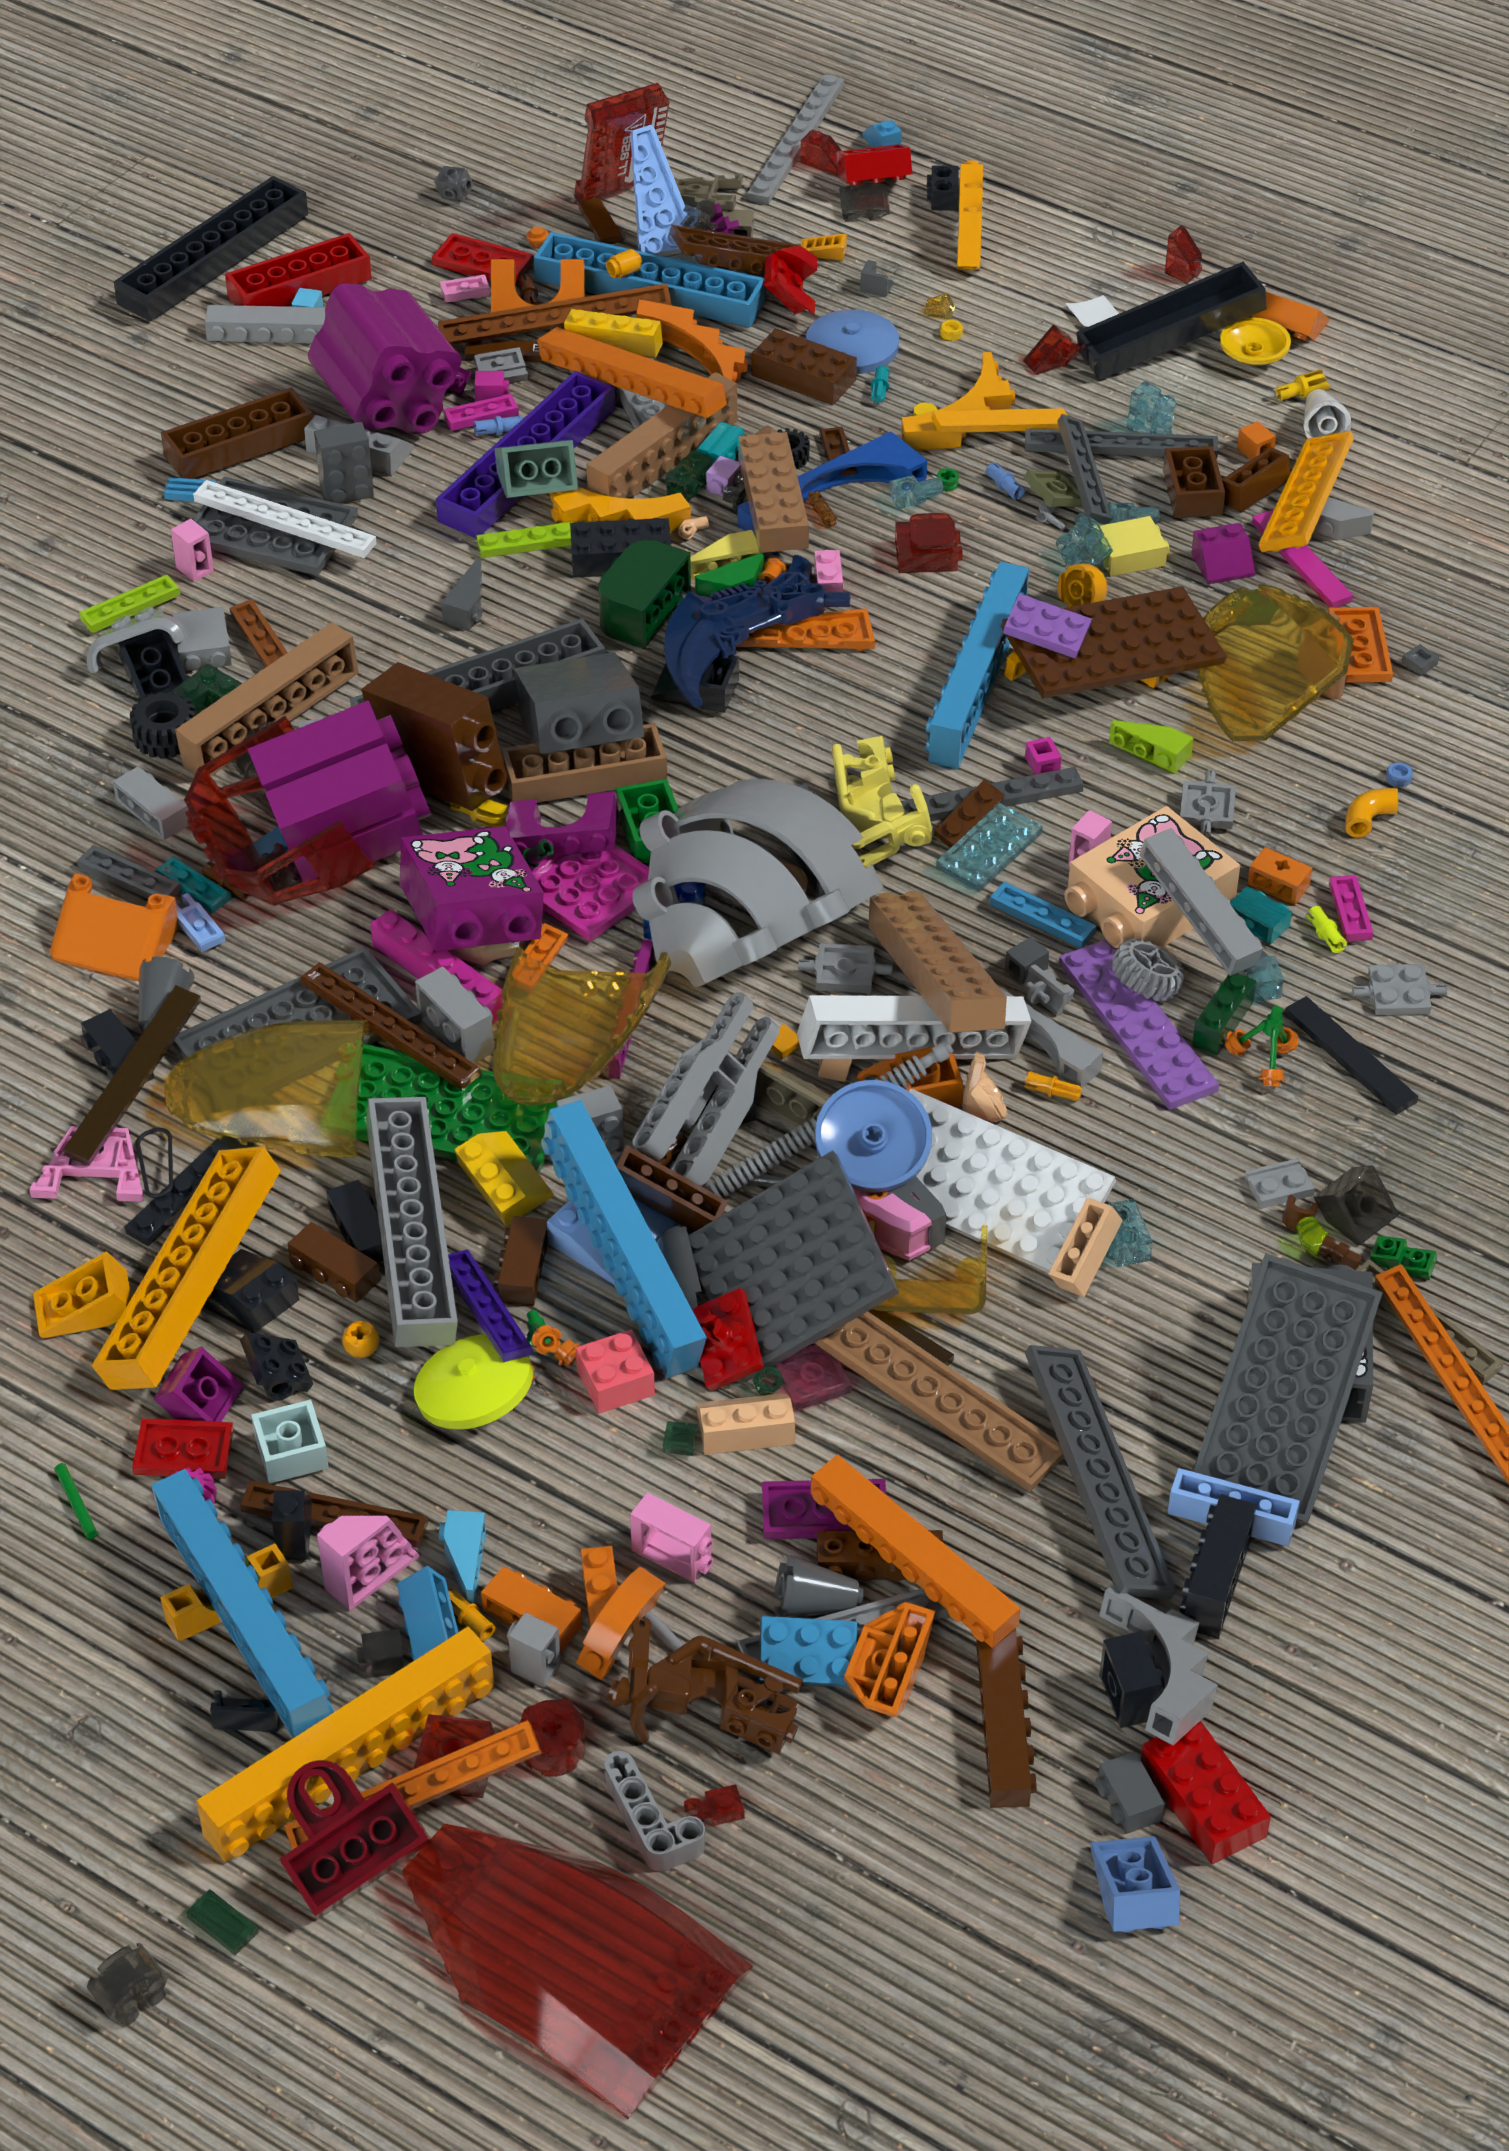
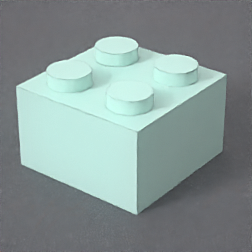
[251,1399,329,1484]

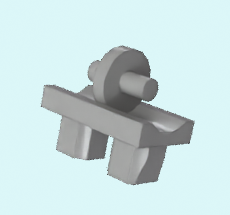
[1022,965,1074,1016]

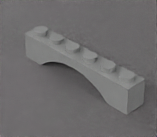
[1001,989,1103,1088]

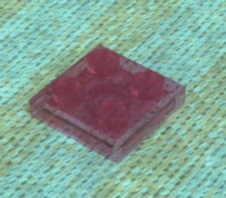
[773,1345,852,1411]

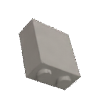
[172,607,232,671]

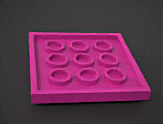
[531,845,649,942]

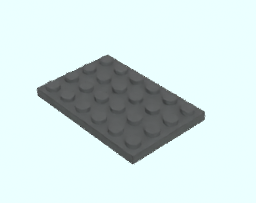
[193,476,358,576]

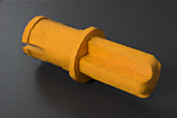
[1025,1071,1082,1101]
[448,1590,496,1641]

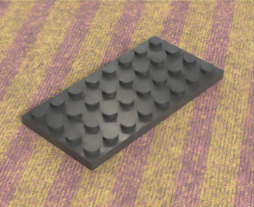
[172,947,422,1113]
[1193,1253,1383,1524]

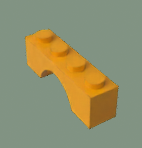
[160,1543,293,1642]

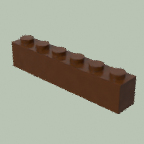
[976,1628,1037,1808]

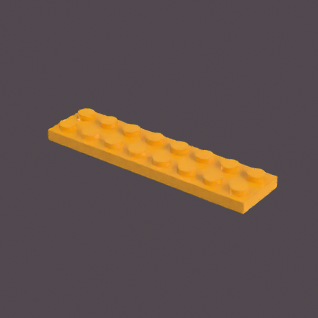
[1259,431,1354,552]

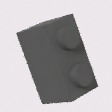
[1096,1751,1164,1834]

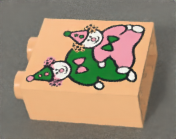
[1065,806,1240,948]

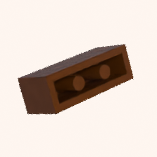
[1222,447,1290,512]
[494,1216,548,1306]
[287,1222,380,1303]

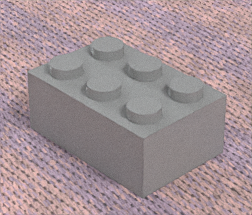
[415,967,495,1064]

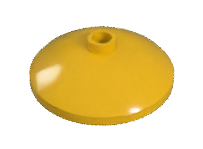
[1220,318,1291,365]

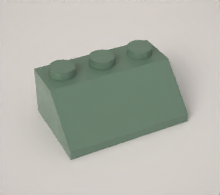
[494,440,578,498]

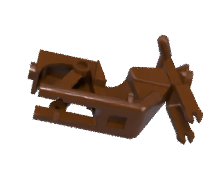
[607,1617,803,1754]

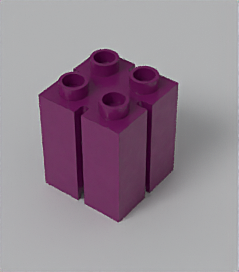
[248,700,431,889]

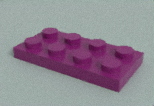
[762,1479,886,1539]

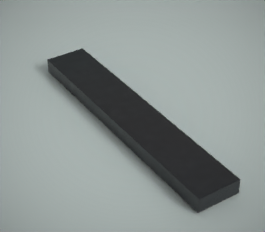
[1285,996,1418,1115]

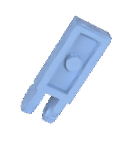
[176,893,225,952]

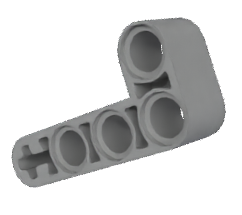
[604,1751,705,1872]

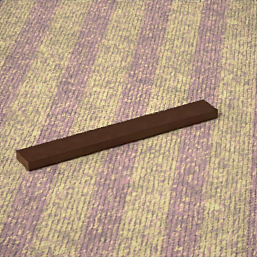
[300,962,481,1090]

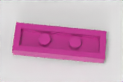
[443,394,519,431]
[1329,875,1373,942]

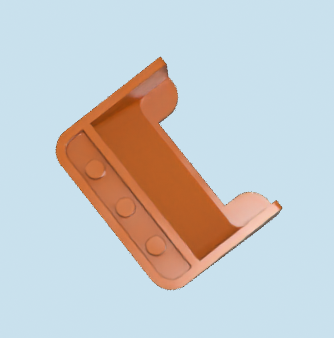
[50,873,180,981]

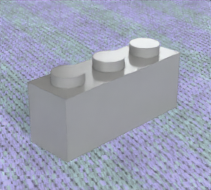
[113,766,190,840]

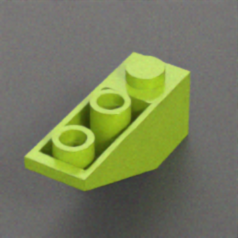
[1109,720,1194,774]

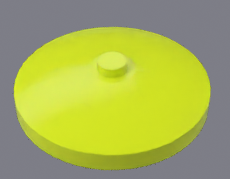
[414,1334,533,1430]

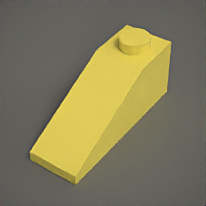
[691,530,760,581]

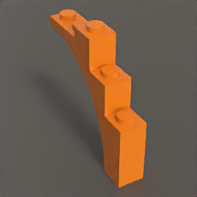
[636,299,749,383]

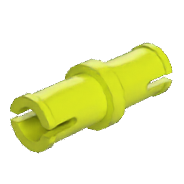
[1306,906,1347,953]

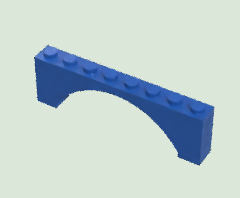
[738,431,927,555]

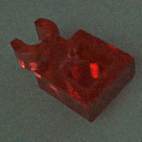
[684,1784,745,1826]

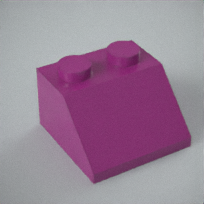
[1191,522,1255,585]
[153,1346,244,1422]

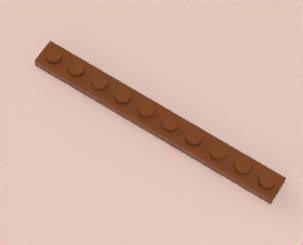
[438,283,672,345]

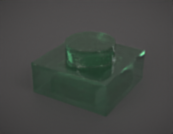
[663,1421,698,1456]

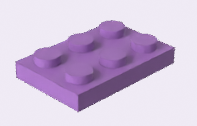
[1003,593,1092,659]

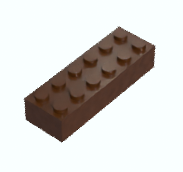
[161,387,313,479]

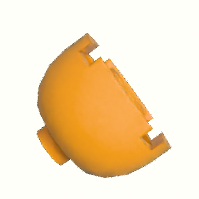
[1057,563,1108,608]

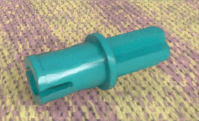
[871,366,890,405]

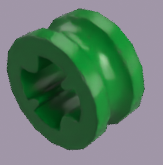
[937,468,959,491]

